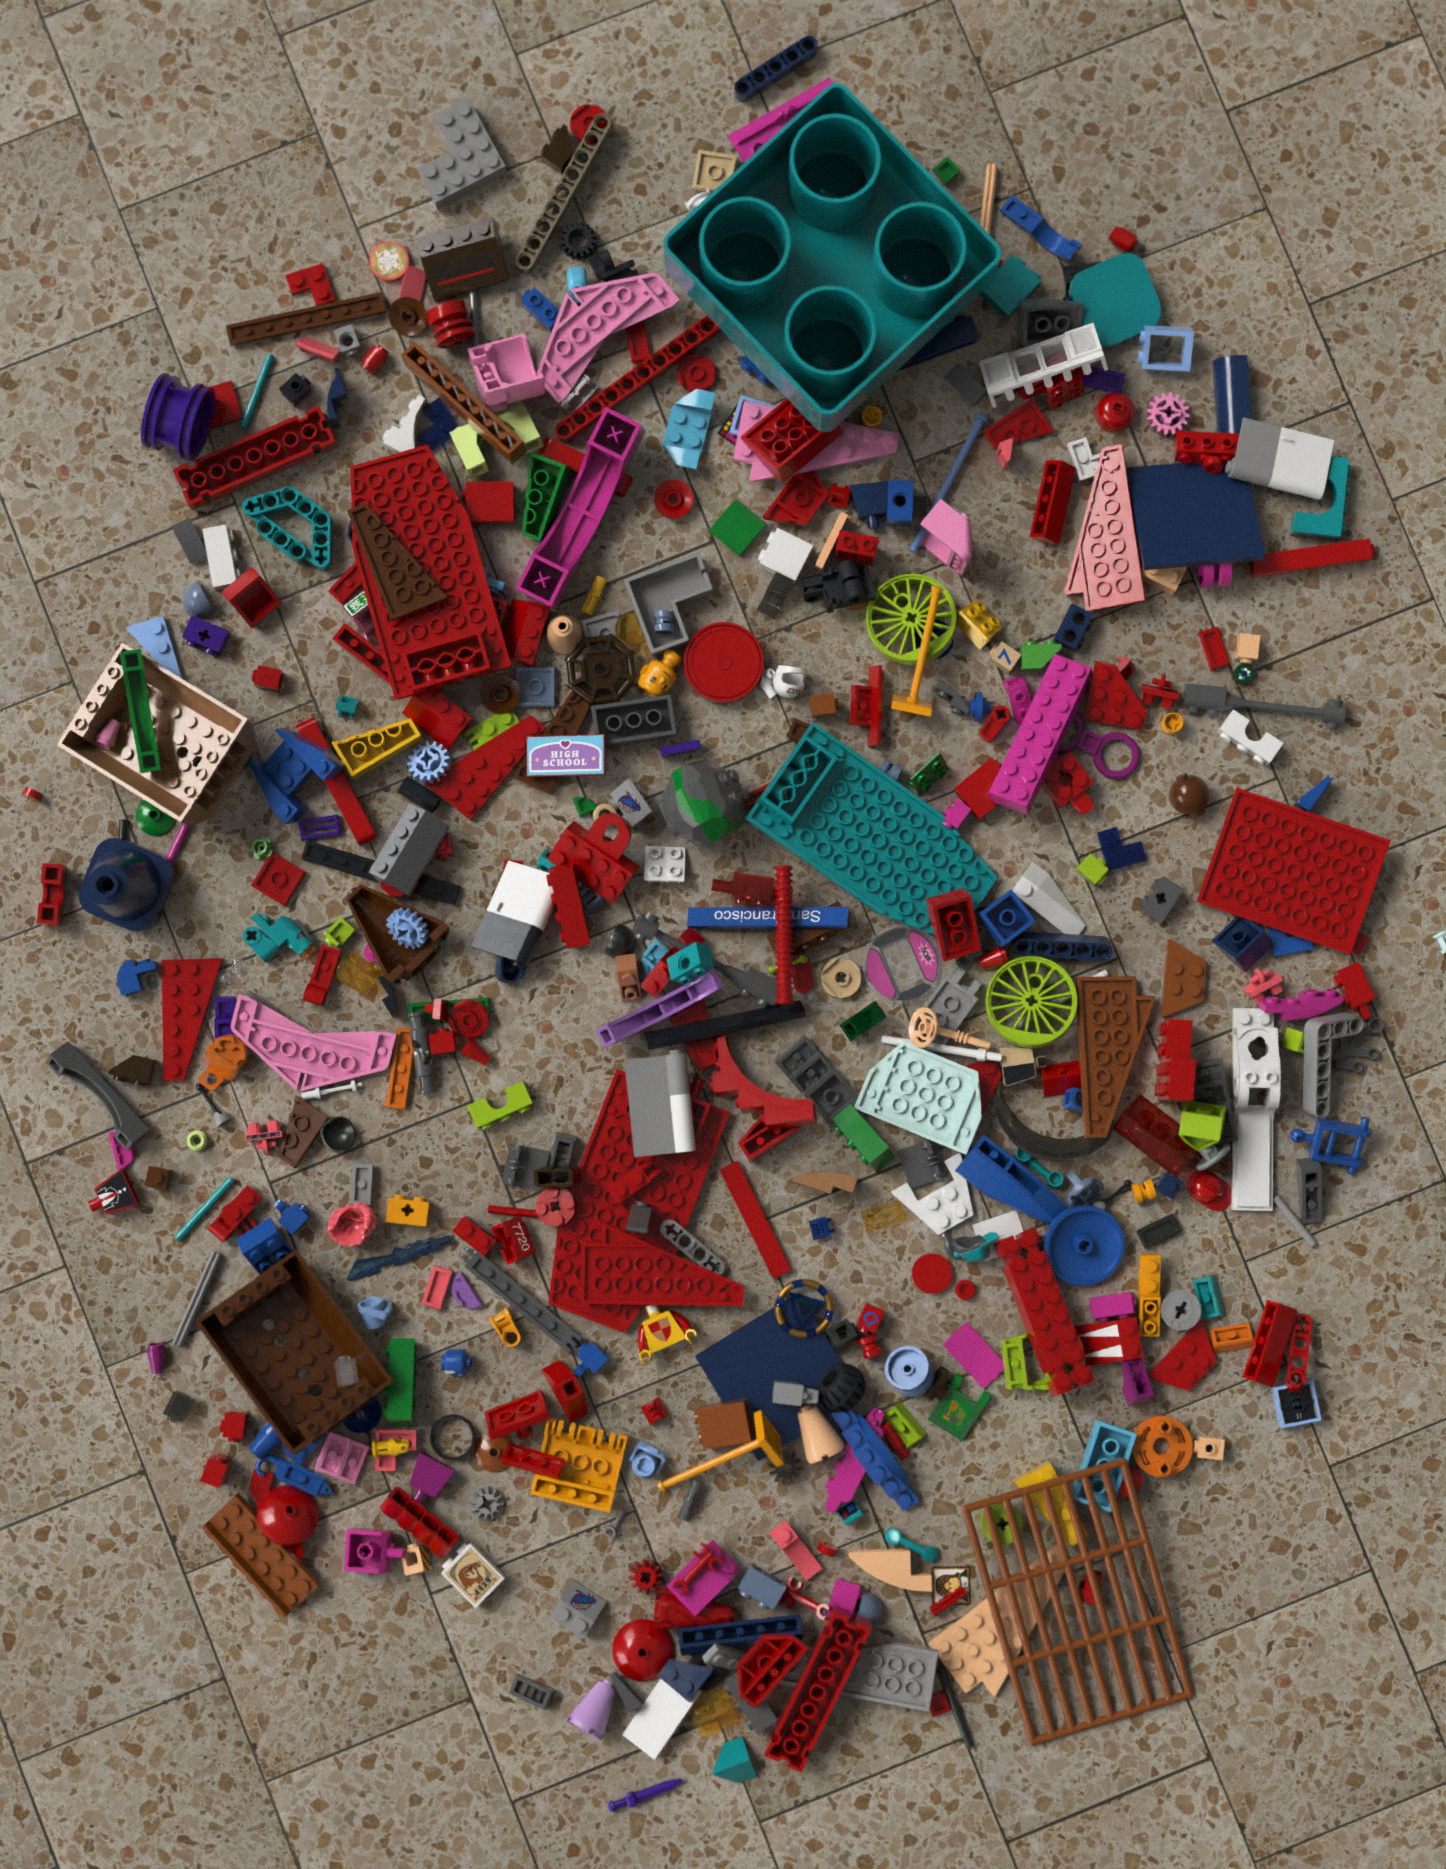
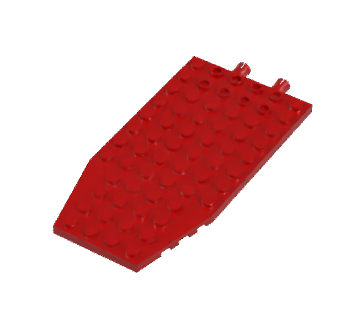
[548,1069,730,1333]

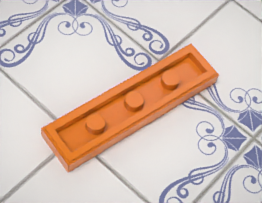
[386,1027,414,1110]

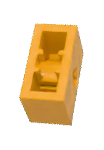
[386,1194,431,1227]

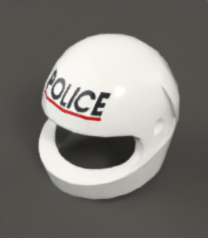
[772,665,808,698]

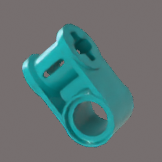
[243,926,281,963]

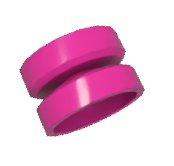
[1197,563,1232,588]

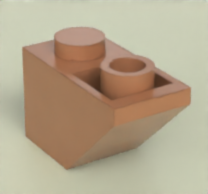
[615,953,642,1002]

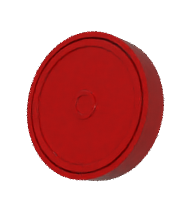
[684,622,764,704]

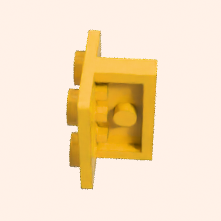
[957,599,1003,649]

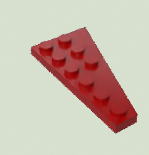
[425,715,546,821]
[162,958,223,1081]

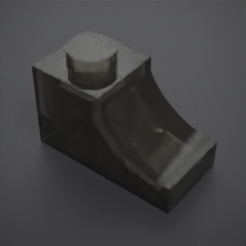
[757,572,794,620]

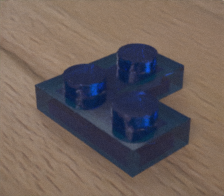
[417,397,459,452]
[1097,827,1147,871]

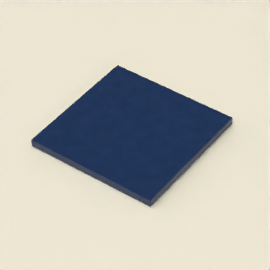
[1127,463,1265,570]
[695,1292,841,1461]

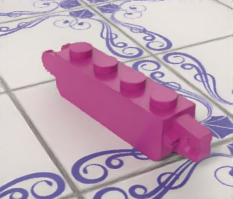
[825,1407,884,1513]

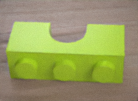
[467,1081,534,1130]

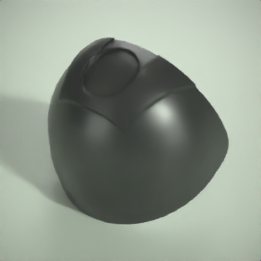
[604,923,636,958]
[320,1116,356,1153]

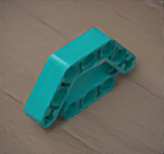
[242,486,333,571]

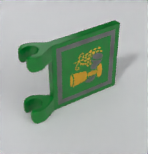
[928,1373,990,1441]

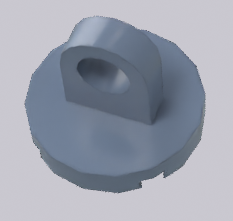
[1066,1171,1104,1207]

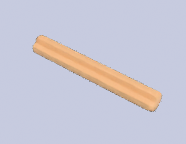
[980,164,998,235]

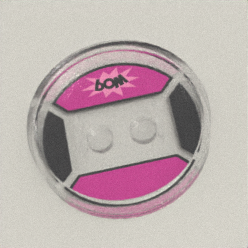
[862,924,943,1005]

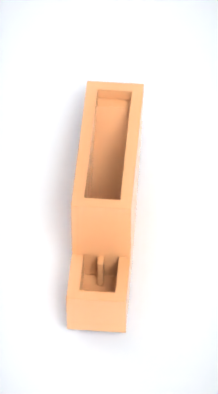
[848,1549,932,1592]

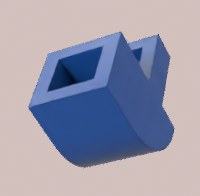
[117,959,159,996]

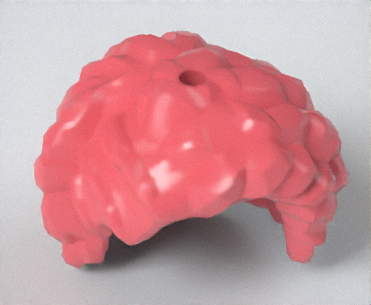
[327,1202,377,1247]

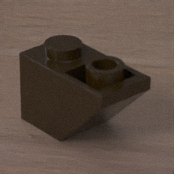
[541,124,572,175]
[108,1055,157,1086]

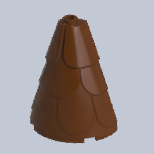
[346,884,449,985]

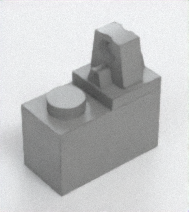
[772,1380,818,1406]

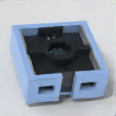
[1271,1379,1321,1428]

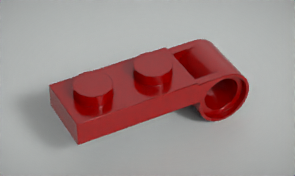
[303,944,342,1007]
[207,1184,263,1243]

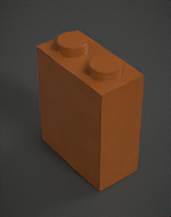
[694,1398,755,1449]

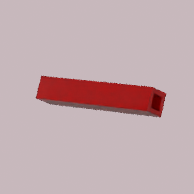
[1249,538,1375,579]

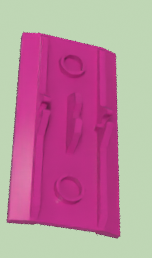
[727,78,833,163]

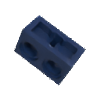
[1053,603,1094,652]

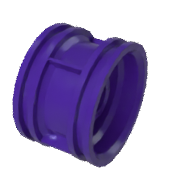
[141,373,216,461]

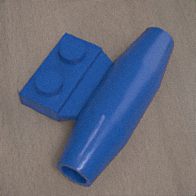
[249,1392,327,1466]

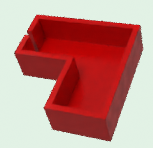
[1154,1018,1196,1103]

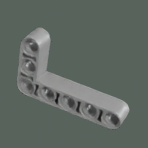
[1303,1012,1364,1118]

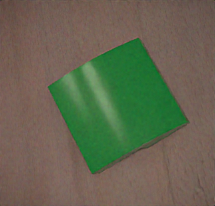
[709,499,766,556]

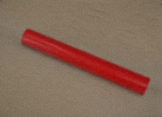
[488,1205,540,1219]

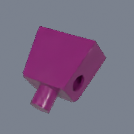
[409,1451,456,1504]

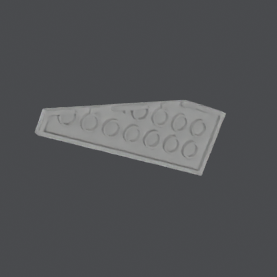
[778,1642,939,1712]

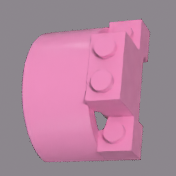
[468,334,545,413]

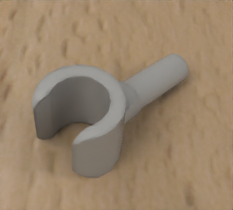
[603,1511,625,1539]

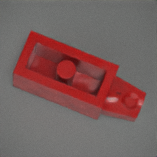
[1333,962,1376,1020]

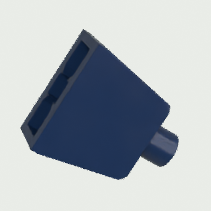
[849,481,888,529]

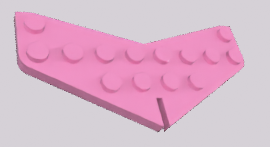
[537,273,680,404]
[231,994,397,1092]

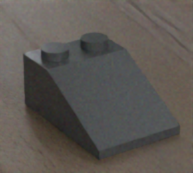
[1018,298,1083,346]

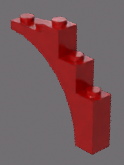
[710,1034,817,1130]

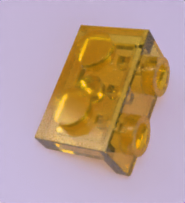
[333,951,383,997]

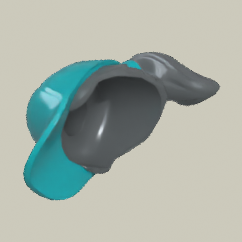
[941,1232,1000,1263]

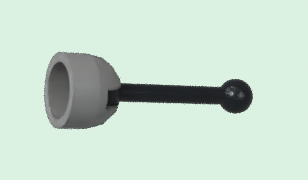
[196,1083,231,1128]
[1092,1179,1132,1211]

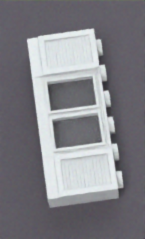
[979,323,1108,408]

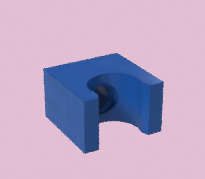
[885,480,914,527]

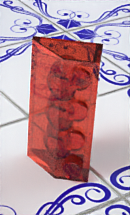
[1112,1094,1199,1178]

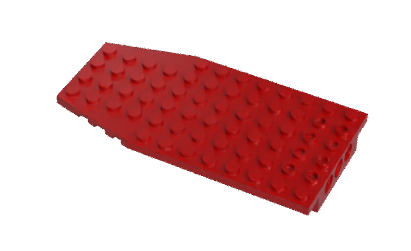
[350,445,512,700]

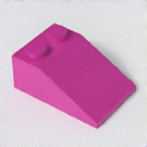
[667,1540,741,1616]

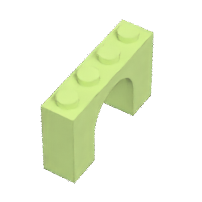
[449,401,543,479]

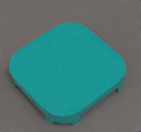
[1068,253,1161,347]

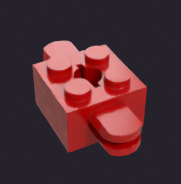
[1042,751,1094,815]

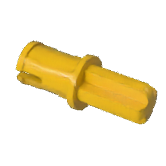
[581,576,607,616]

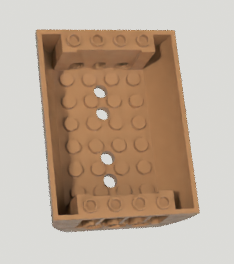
[56,643,255,825]

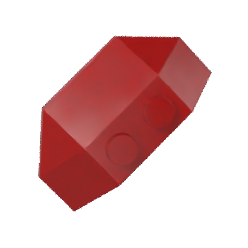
[737,1634,809,1709]

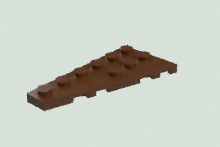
[347,503,448,621]

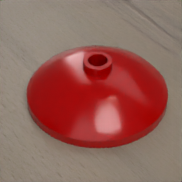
[257,1485,319,1546]
[612,1619,673,1682]

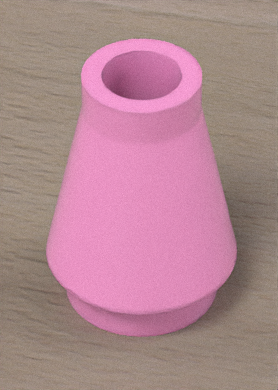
[95,719,121,750]

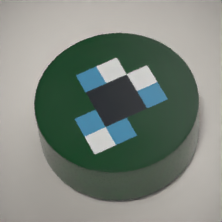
[1233,664,1254,685]

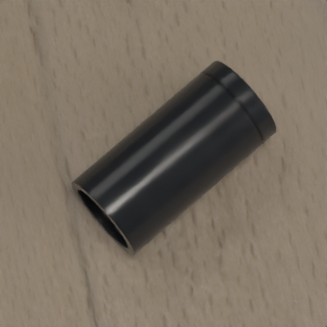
[397,776,442,814]

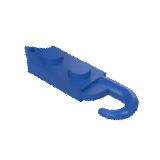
[255,1454,332,1497]

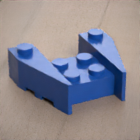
[248,728,346,824]

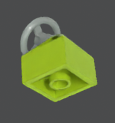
[1179,1101,1230,1171]

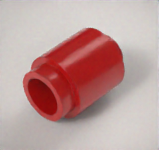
[1108,226,1139,253]
[360,344,389,375]

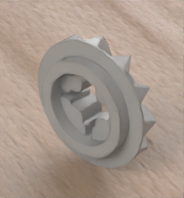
[471,1487,504,1520]

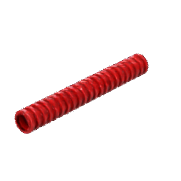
[775,866,794,1004]

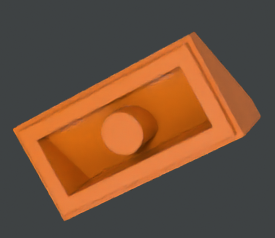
[1209,1323,1254,1353]

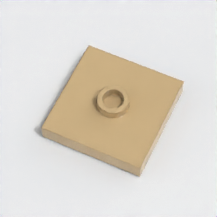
[692,150,737,193]

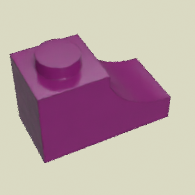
[1121,1358,1154,1407]

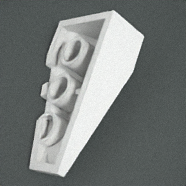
[1012,862,1086,935]

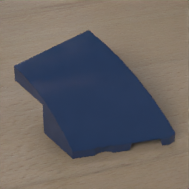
[327,367,348,429]

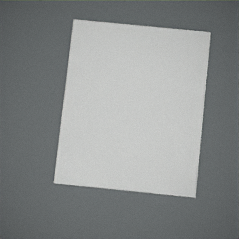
[972,1210,1024,1261]

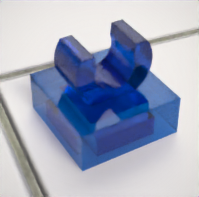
[808,1217,835,1240]

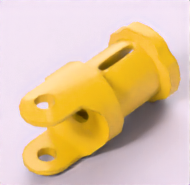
[372,1438,409,1459]

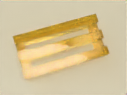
[860,1200,905,1231]

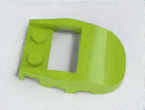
[1000,1333,1085,1390]

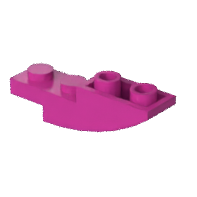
[1258,989,1344,1021]

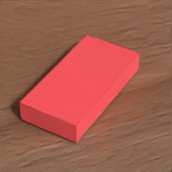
[421,1265,453,1310]

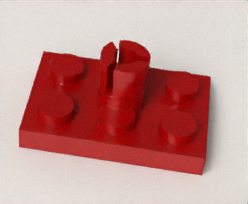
[484,1390,549,1440]

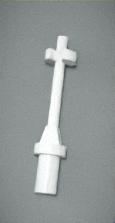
[301,1080,362,1100]

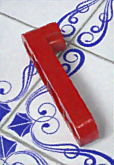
[1286,1314,1312,1393]

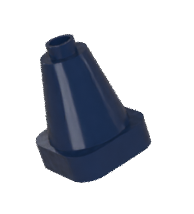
[79,838,176,931]

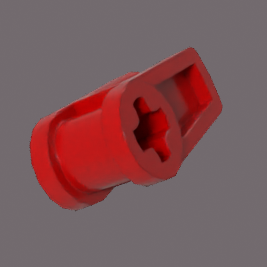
[979,705,1010,743]

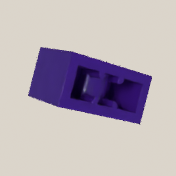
[182,615,231,656]

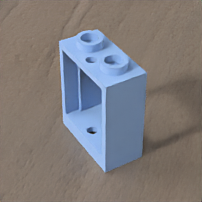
[1138,325,1194,371]

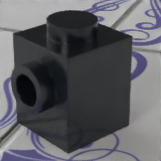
[279,373,312,407]

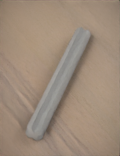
[173,1251,222,1347]

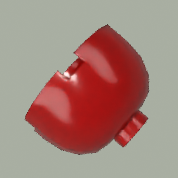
[1095,392,1135,433]

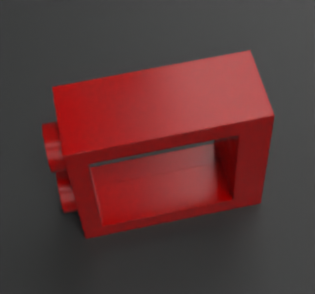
[834,530,879,566]

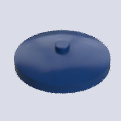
[1043,1205,1125,1286]

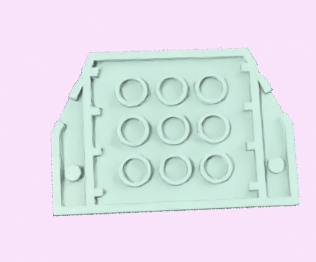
[854,1041,982,1155]

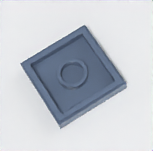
[515,667,556,707]

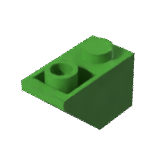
[1020,641,1062,672]

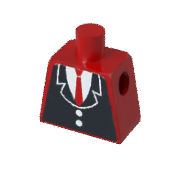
[88,1170,141,1214]

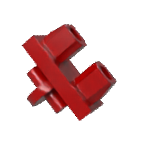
[1141,674,1179,709]

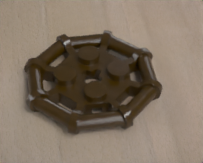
[564,633,638,706]

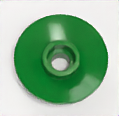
[135,800,176,836]

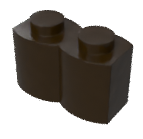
[533,1164,581,1188]

